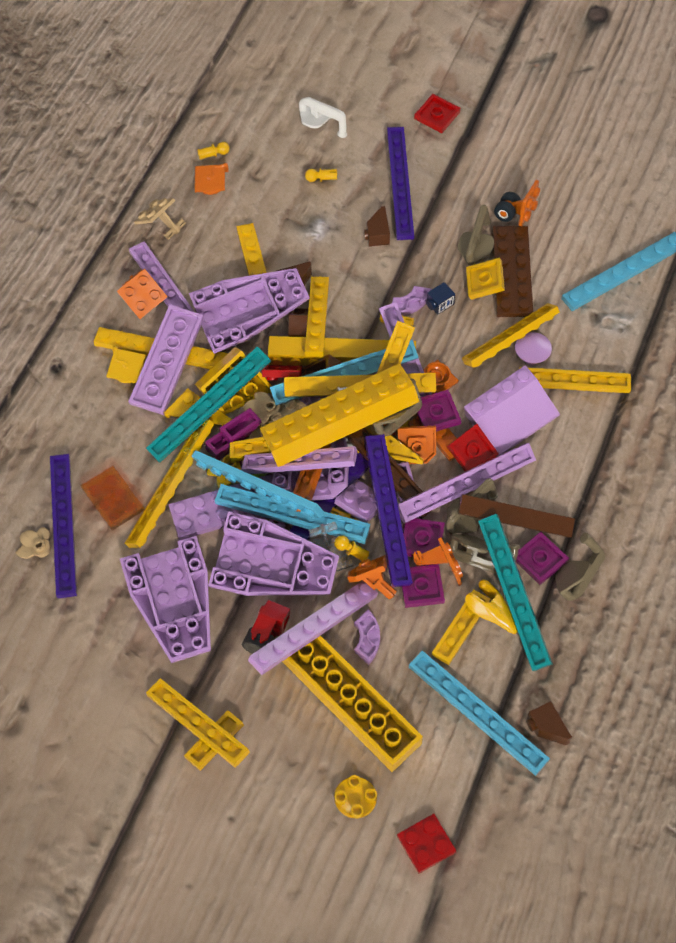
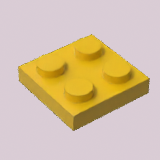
[466,258,505,300]

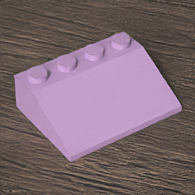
[464,365,560,456]

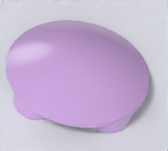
[515,332,552,366]

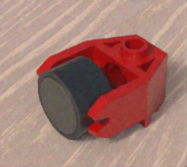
[242,600,290,654]

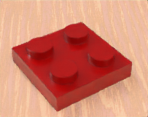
[414,94,461,133]
[262,365,303,381]
[446,424,499,472]
[397,813,456,874]

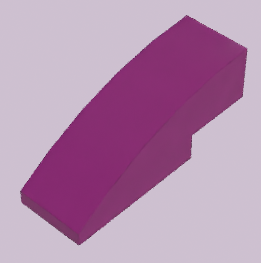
[205,408,262,461]

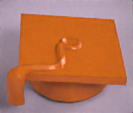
[195,163,229,195]
[423,360,459,394]

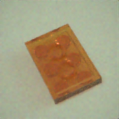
[80,466,145,530]

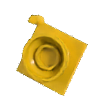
[106,346,146,383]

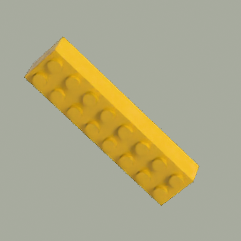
[260,363,419,467]
[282,636,423,772]

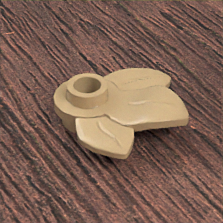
[243,392,280,426]
[15,527,51,559]

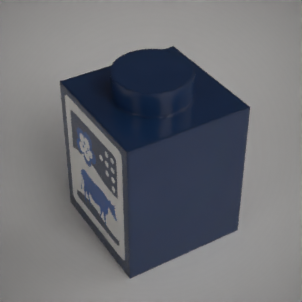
[426,282,455,315]

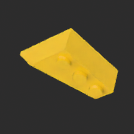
[194,347,272,414]

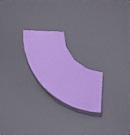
[392,286,432,316]
[354,609,380,665]

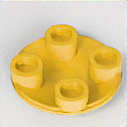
[334,775,377,818]

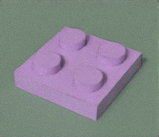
[334,479,378,523]

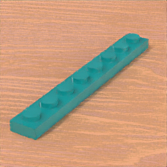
[146,346,271,463]
[478,514,553,671]

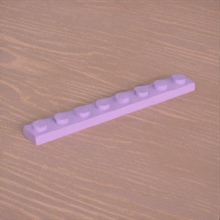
[398,443,536,523]
[248,581,378,675]

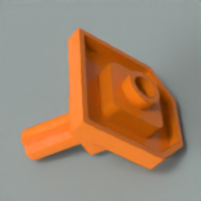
[397,418,436,464]
[347,555,397,599]

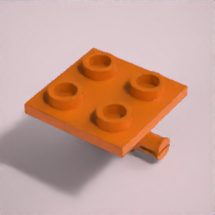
[117,268,168,319]
[413,537,463,586]

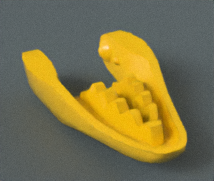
[465,579,518,634]

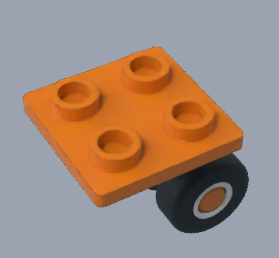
[494,180,540,227]

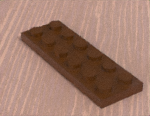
[492,226,533,317]

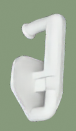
[299,97,347,138]

